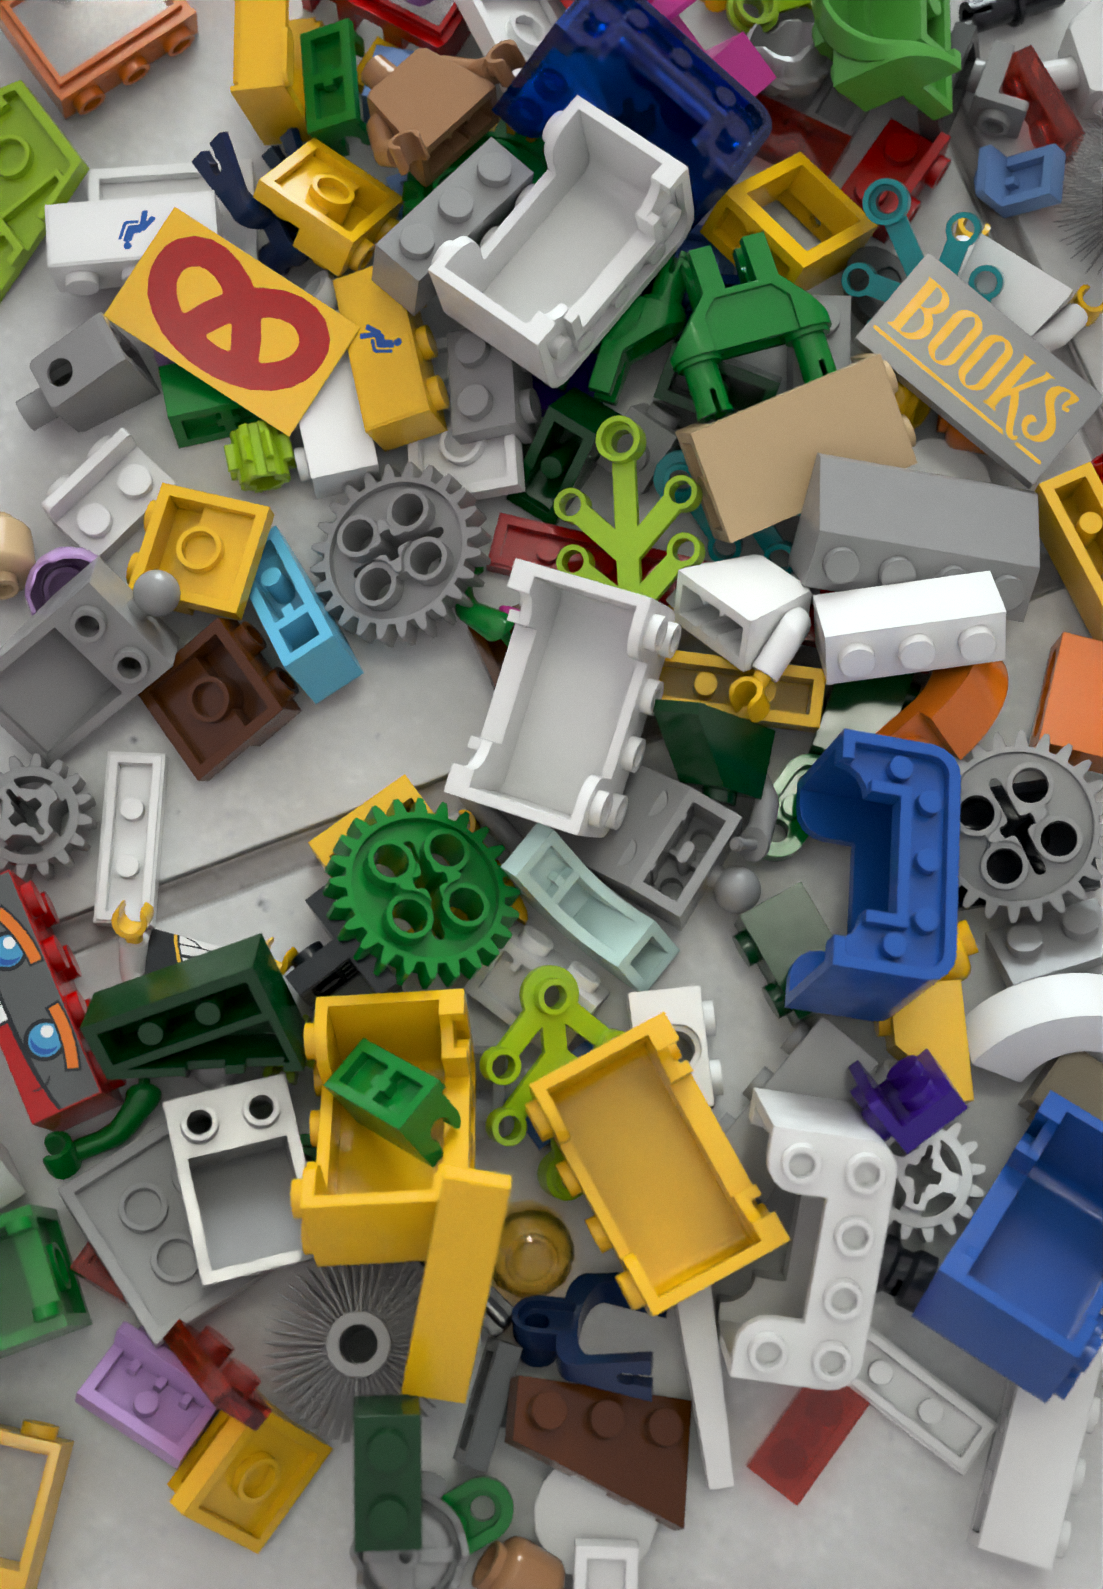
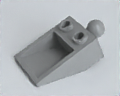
[0,556,181,769]
[549,765,761,931]
[162,1068,314,1288]

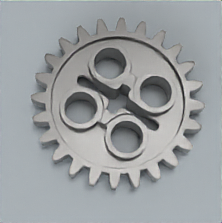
[310,462,492,647]
[952,730,1103,923]

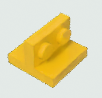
[166,1380,333,1554]

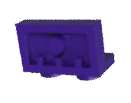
[848,1049,968,1154]

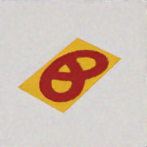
[104,207,361,437]

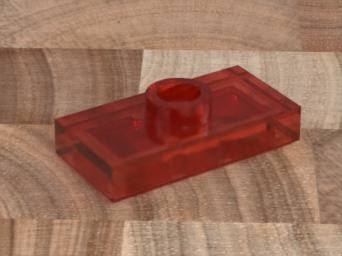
[729,93,852,180]

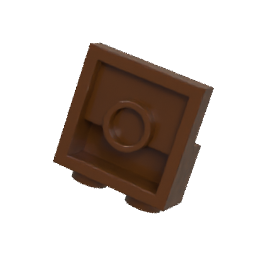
[138,617,302,781]

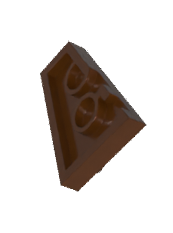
[504,1375,692,1531]

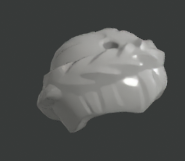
[746,19,833,101]

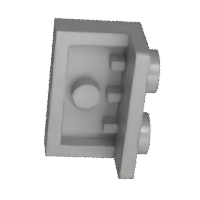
[447,328,542,445]
[985,898,1103,988]

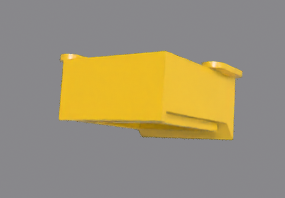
[230,0,324,146]

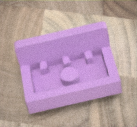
[75,1321,227,1470]

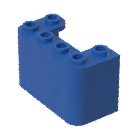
[785,728,961,1021]
[911,1090,1103,1404]

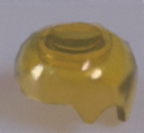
[492,1199,575,1299]

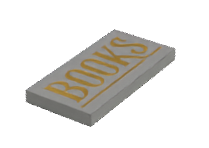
[853,252,1103,489]

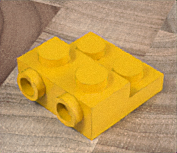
[253,137,404,277]
[126,483,275,621]

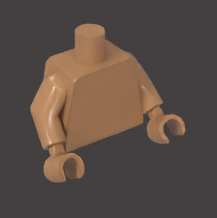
[361,39,528,188]

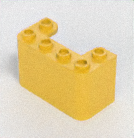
[291,988,477,1267]
[524,1012,790,1317]

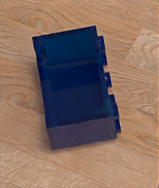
[492,0,772,234]

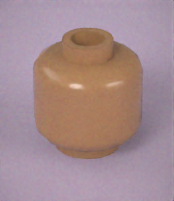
[472,1536,566,1589]

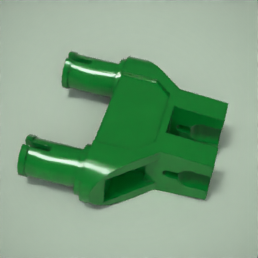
[670,231,837,423]
[542,250,688,406]

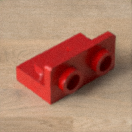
[841,118,951,244]

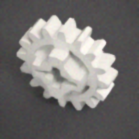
[884,1122,986,1243]

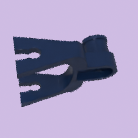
[191,127,310,276]
[512,1272,668,1402]

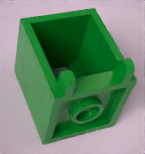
[0,1204,93,1359]

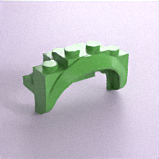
[811,0,961,121]

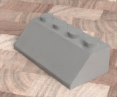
[788,453,1040,622]

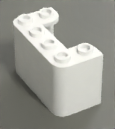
[428,95,694,388]
[443,558,682,838]
[715,1087,897,1390]

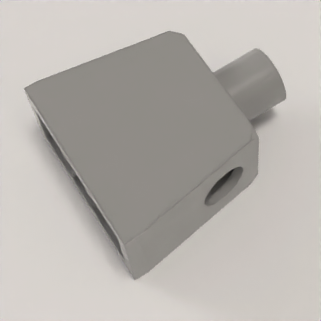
[16,312,161,432]

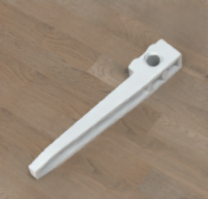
[626,985,734,1490]

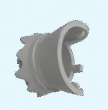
[349,1471,469,1589]

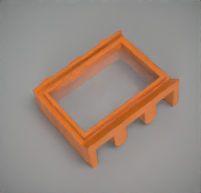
[0,0,198,119]

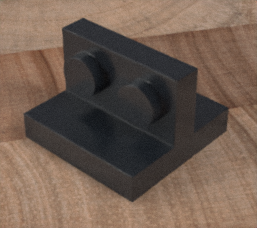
[285,885,404,1011]

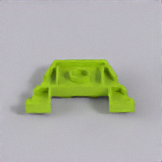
[0,80,90,303]

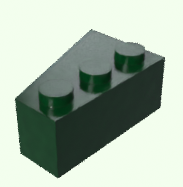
[80,933,306,1080]

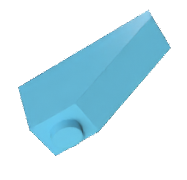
[249,526,364,704]

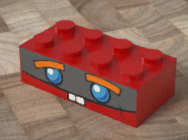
[0,869,127,1132]

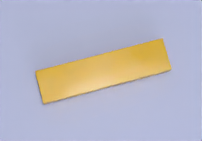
[401,1165,512,1404]

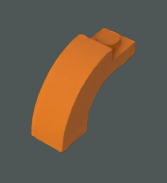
[875,661,1009,760]

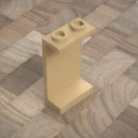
[675,353,917,543]

